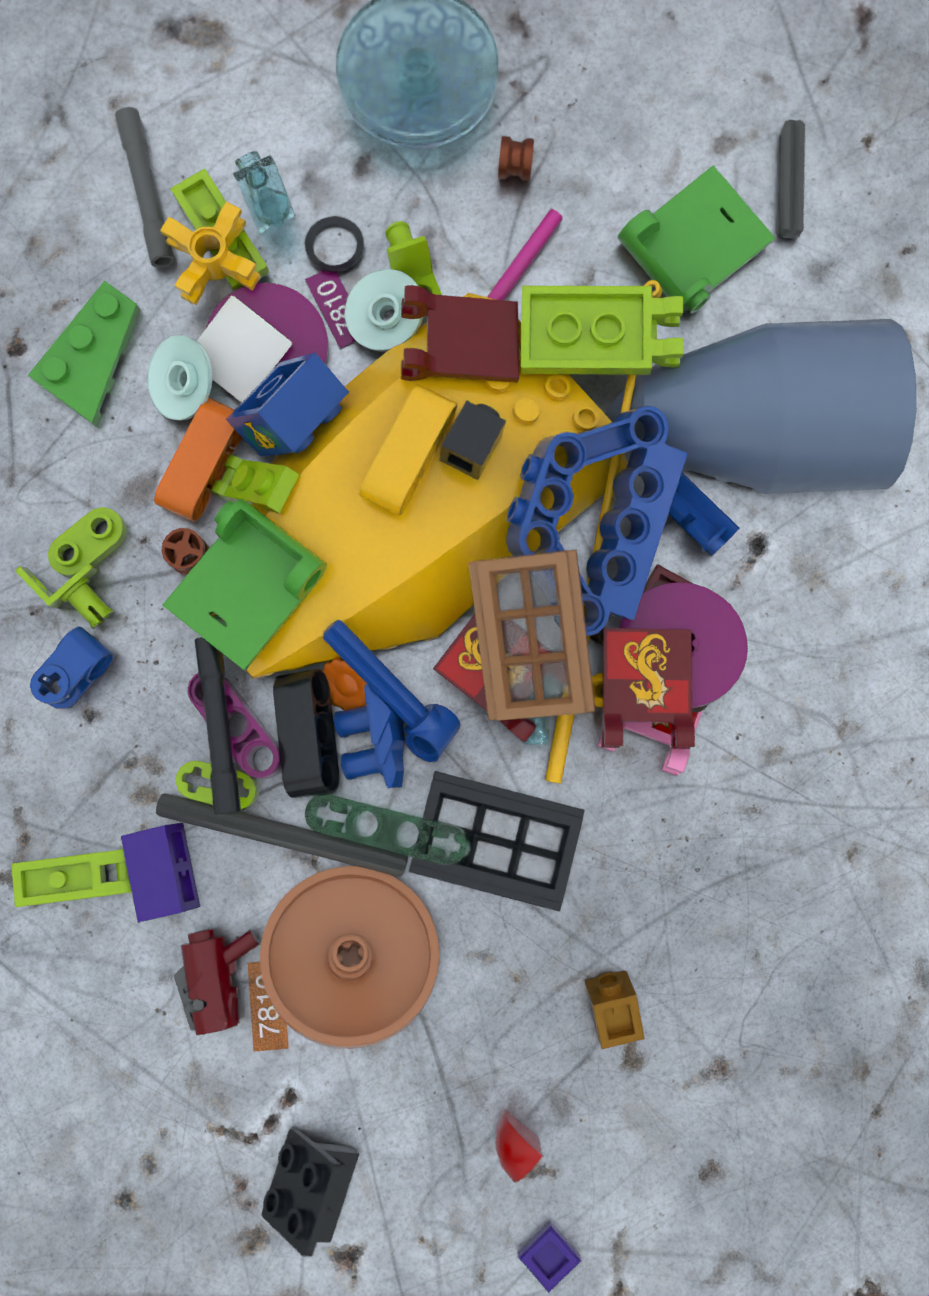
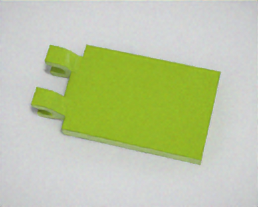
[521,285,683,375]

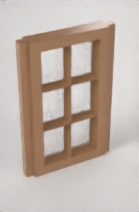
[468,549,596,721]

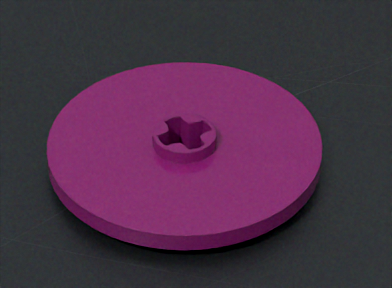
[206,283,329,398]
[619,582,748,708]

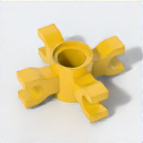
[160,201,261,306]

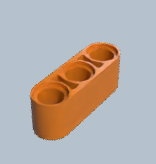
[154,398,242,522]

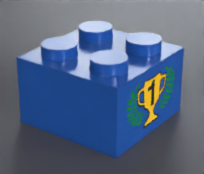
[226,352,349,457]

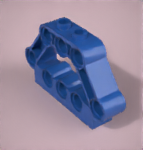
[506,406,688,636]

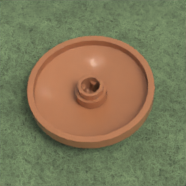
[260,866,439,1049]

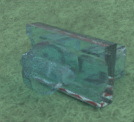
[233,151,296,234]

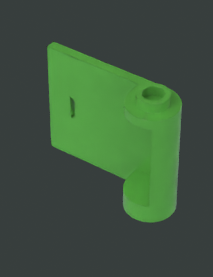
[618,165,775,313]
[162,499,327,671]

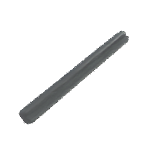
[156,794,408,876]

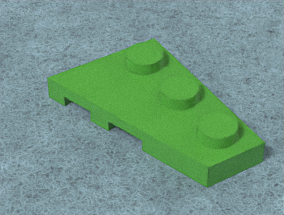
[28,280,141,428]

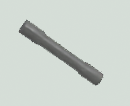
[115,107,175,267]

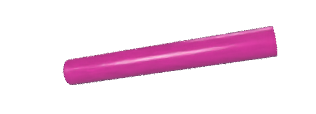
[487,209,563,300]

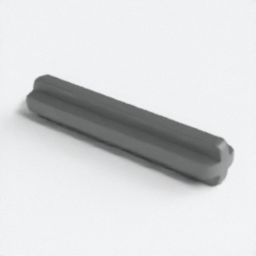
[779,119,805,239]

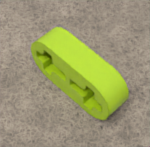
[175,761,259,810]

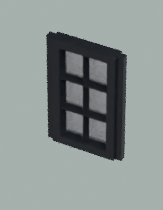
[409,771,585,912]

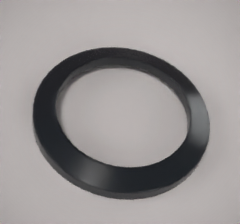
[305,216,364,272]

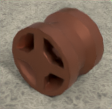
[498,136,534,182]
[161,528,209,575]

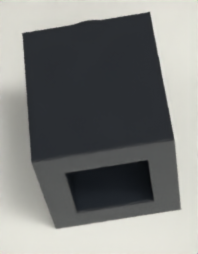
[439,400,506,480]

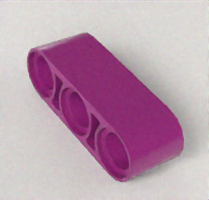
[187,673,281,779]

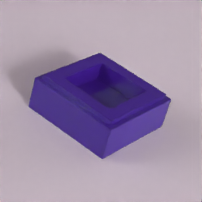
[517,1221,582,1293]

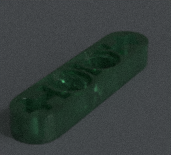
[305,794,470,865]

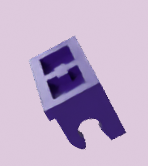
[121,823,200,923]

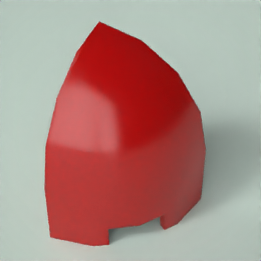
[495,1109,543,1183]

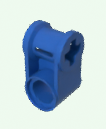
[30,626,114,709]

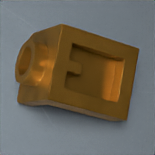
[585,971,645,1049]

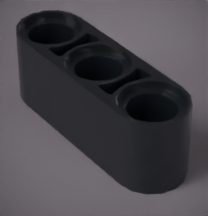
[273,669,339,798]

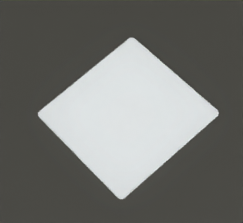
[197,296,292,403]

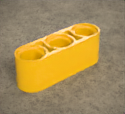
[359,384,458,516]

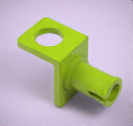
[385,221,442,295]
[15,563,114,629]

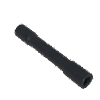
[195,637,241,815]

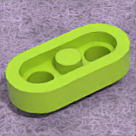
[48,507,127,578]

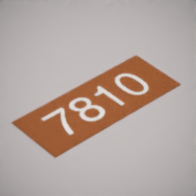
[248,962,288,1052]

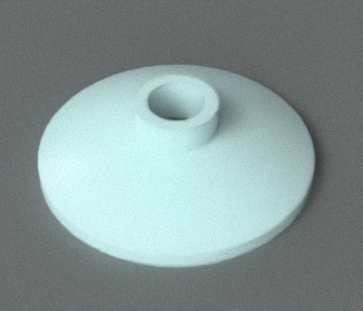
[345,269,423,352]
[148,335,212,420]

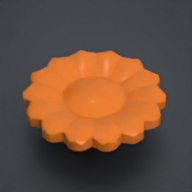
[322,658,367,711]

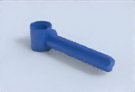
[323,620,461,762]

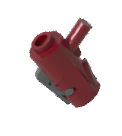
[174,928,260,1035]

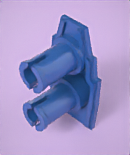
[334,684,405,788]

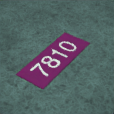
[304,270,356,349]

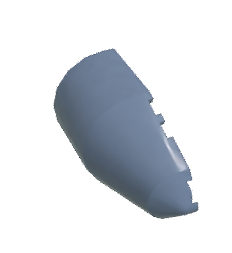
[605,319,917,494]

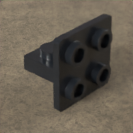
[262,1129,359,1257]

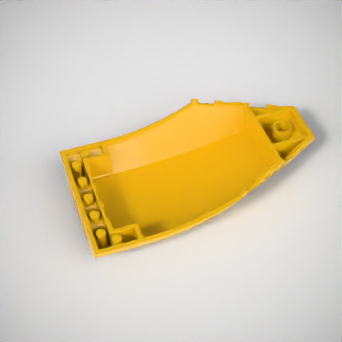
[211,293,628,679]

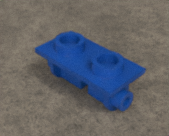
[668,473,740,556]

